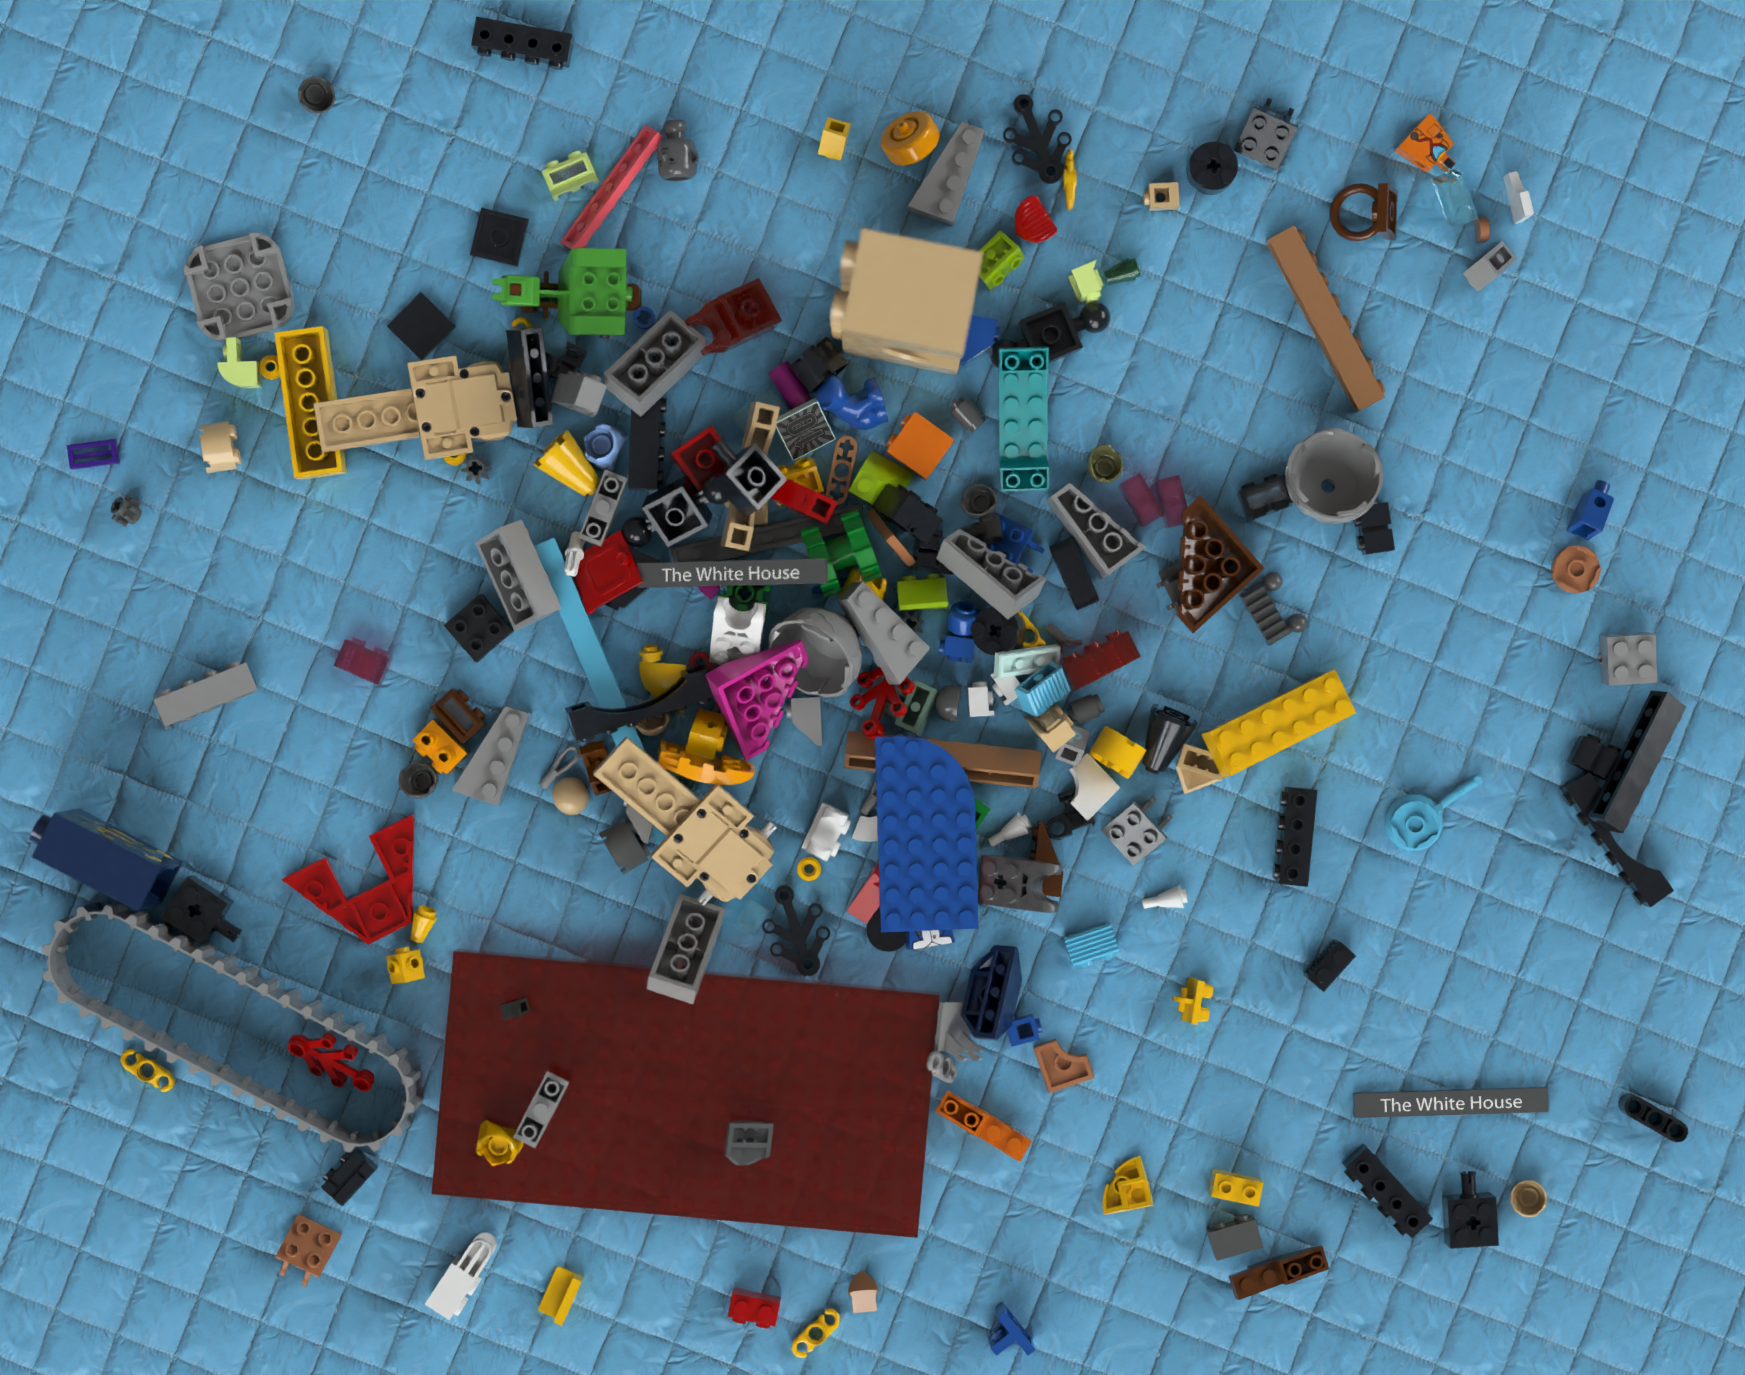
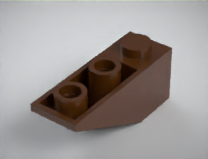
[1029,821,1063,897]

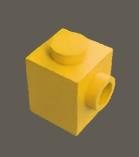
[818,117,851,160]

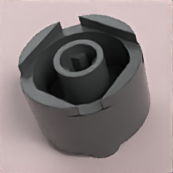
[599,818,651,875]

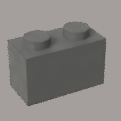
[1206,1214,1263,1261]

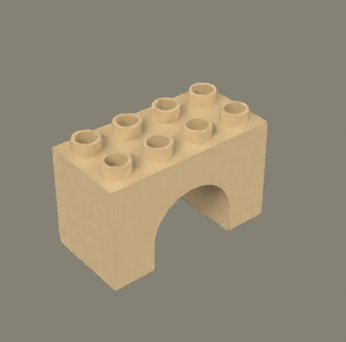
[830,229,983,375]

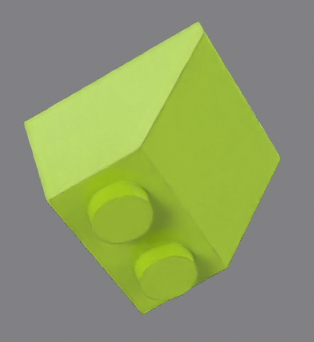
[897,574,948,611]

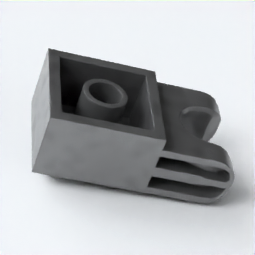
[978,855,1062,913]

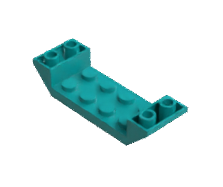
[998,347,1049,492]

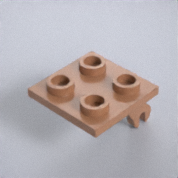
[275,1214,342,1287]

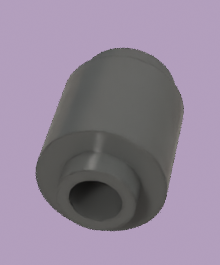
[951,397,986,433]
[1067,694,1104,725]

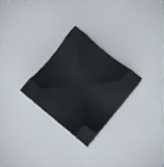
[443,594,514,662]

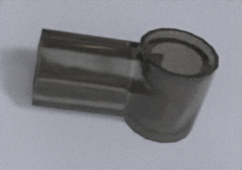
[955,513,1004,545]

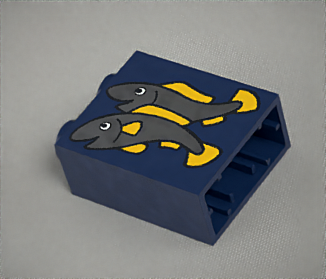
[29,809,183,912]

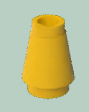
[410,905,437,943]

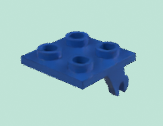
[980,512,1045,573]

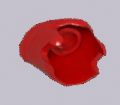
[1014,195,1057,244]

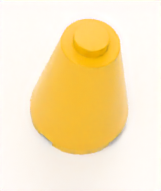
[533,429,600,496]

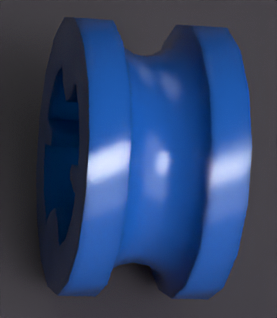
[633,306,656,329]

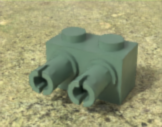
[882,680,939,737]

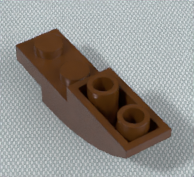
[1229,1245,1329,1300]

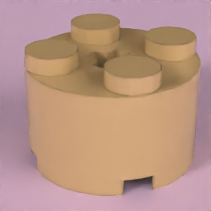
[199,421,242,473]

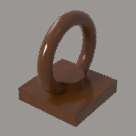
[1330,183,1398,241]

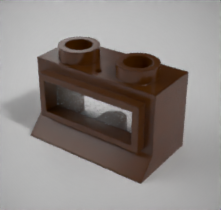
[430,688,487,744]

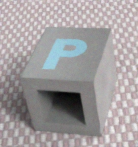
[1055,725,1090,767]

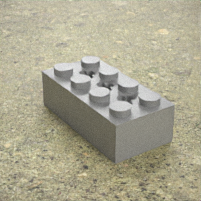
[603,310,707,417]
[475,520,561,631]
[647,894,726,1004]

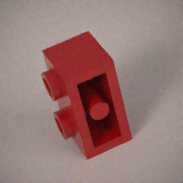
[727,1287,781,1329]

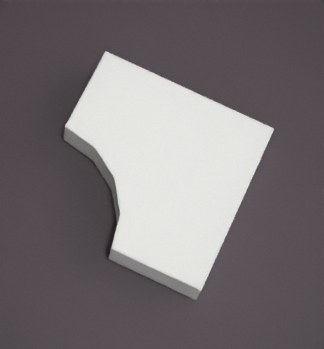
[1503,171,1534,224]
[1069,753,1120,820]

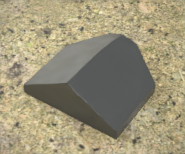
[724,1119,774,1165]

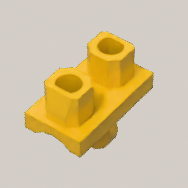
[1172,977,1214,1025]

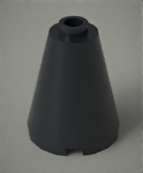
[1142,704,1198,774]

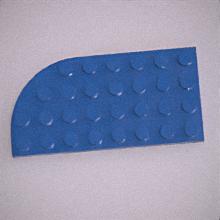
[875,735,979,932]

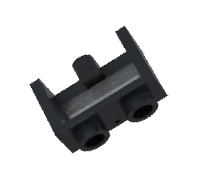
[1237,473,1294,522]

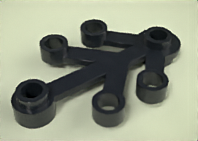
[1003,94,1072,184]
[762,885,830,976]

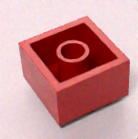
[669,425,725,491]

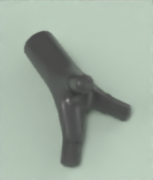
[1045,622,1082,653]

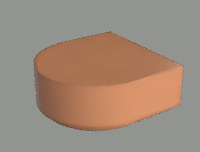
[1474,216,1490,243]

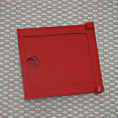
[572,530,643,615]

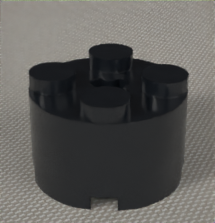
[1186,141,1238,195]
[789,337,848,394]
[971,607,1026,655]

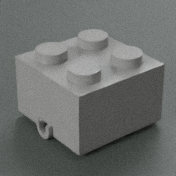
[1598,632,1657,686]

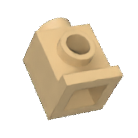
[1143,182,1180,211]

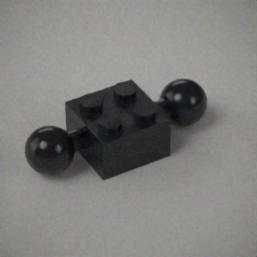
[990,302,1110,368]
[622,473,729,547]

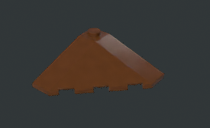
[1176,495,1265,634]

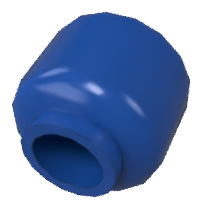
[947,600,980,637]

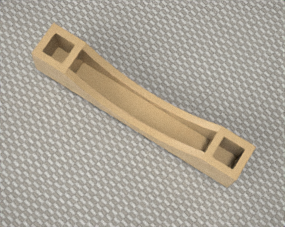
[720,402,780,551]

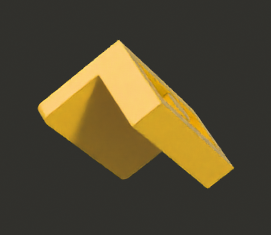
[538,1266,584,1326]

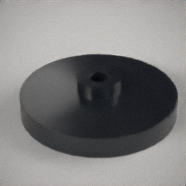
[866,910,906,952]

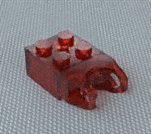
[685,278,782,356]

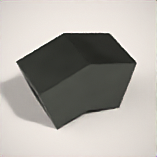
[499,997,531,1020]

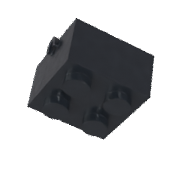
[872,483,943,544]

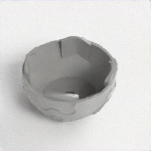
[1286,428,1383,524]
[769,607,862,698]

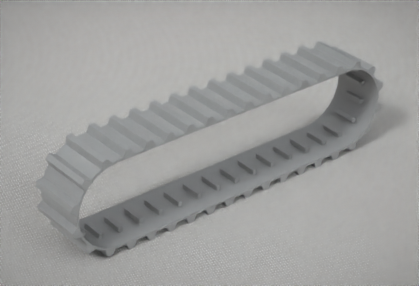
[41,902,424,1152]

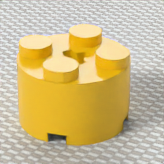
[1088,725,1147,779]

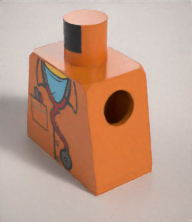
[1395,113,1456,173]

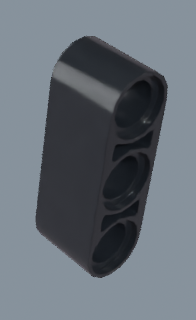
[1049,537,1099,611]
[1618,1093,1688,1142]

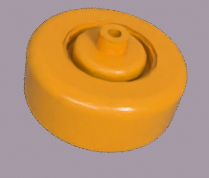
[880,111,940,166]

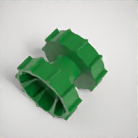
[800,509,882,597]

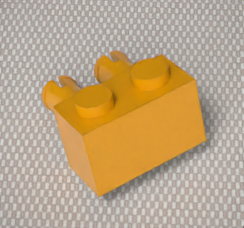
[412,719,470,774]

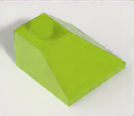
[848,450,914,506]

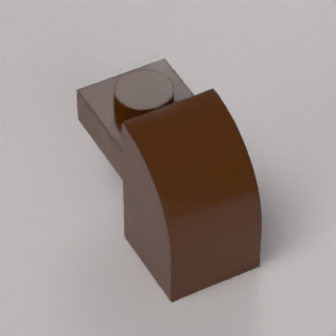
[579,741,613,796]

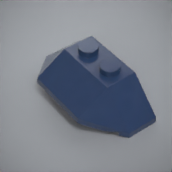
[961,945,1022,1040]

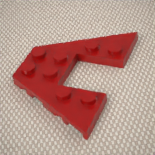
[281,814,415,944]

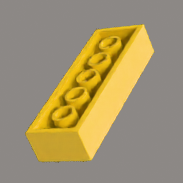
[274,326,347,480]
[1201,669,1356,778]

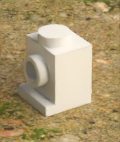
[990,672,1020,706]
[967,682,994,717]

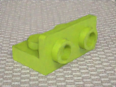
[978,230,1025,291]

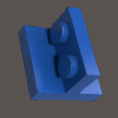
[988,1302,1035,1356]

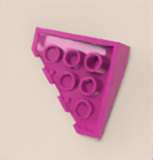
[705,639,809,761]

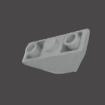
[578,470,628,546]
[513,1071,569,1148]

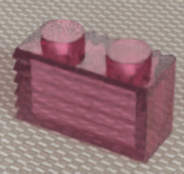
[1118,473,1164,527]
[1154,475,1187,529]
[333,637,393,685]

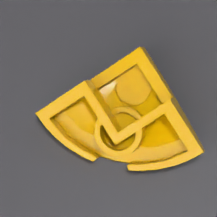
[639,662,687,713]
[1102,1156,1154,1215]

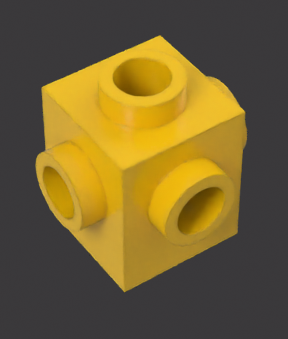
[386,946,425,984]

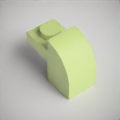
[217,337,262,388]

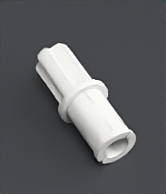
[564,532,585,577]

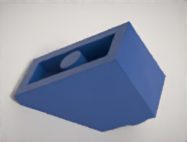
[959,315,1001,366]

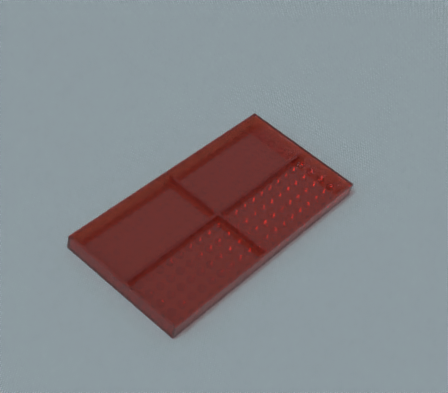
[431,949,939,1238]

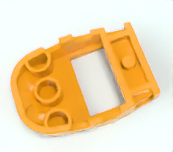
[657,739,756,785]

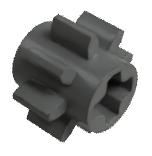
[461,454,492,485]
[111,495,142,527]
[900,611,924,633]

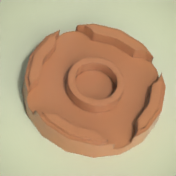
[1551,545,1601,594]

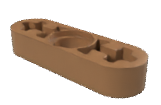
[826,436,858,506]

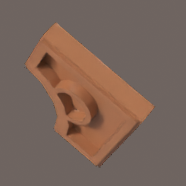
[867,509,916,567]
[1033,1039,1094,1093]

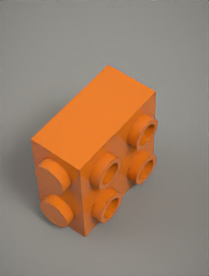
[886,412,955,481]

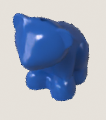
[815,375,889,430]

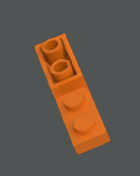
[935,1090,1033,1162]

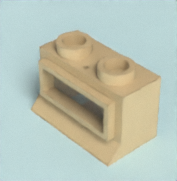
[1023,704,1076,753]

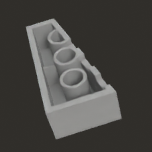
[907,122,985,226]
[550,371,607,418]
[1046,483,1146,579]
[936,529,1046,619]
[837,581,930,684]
[153,661,257,731]
[451,706,532,806]

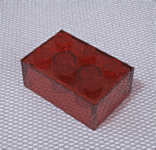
[1060,629,1141,691]

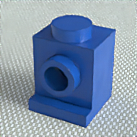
[938,635,974,664]
[1007,1014,1043,1047]

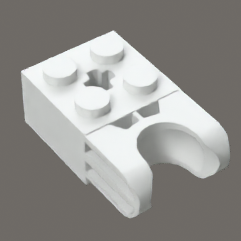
[709,596,766,665]
[801,802,851,861]
[425,1232,497,1320]

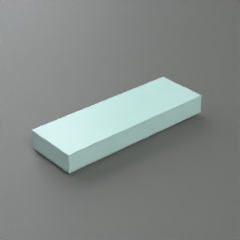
[994,644,1061,678]

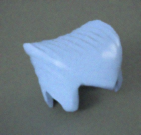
[583,424,628,472]

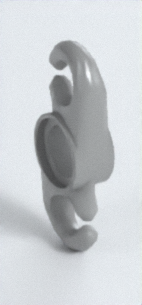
[927,1051,957,1084]

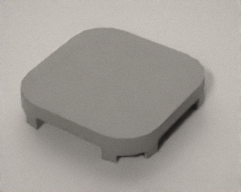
[184,232,295,342]

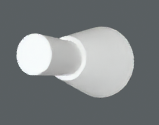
[988,813,1032,847]
[1142,885,1188,909]

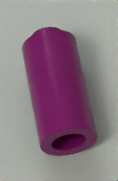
[768,361,812,410]

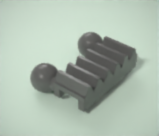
[1239,572,1307,646]

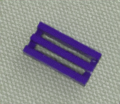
[67,439,120,470]

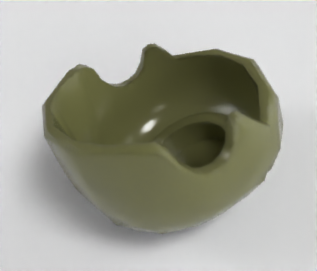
[1087,444,1123,484]

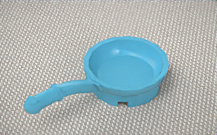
[1385,774,1483,851]

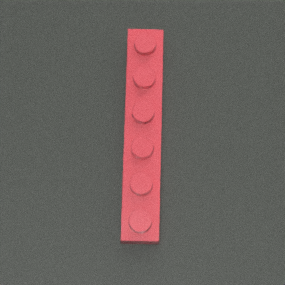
[560,125,663,250]

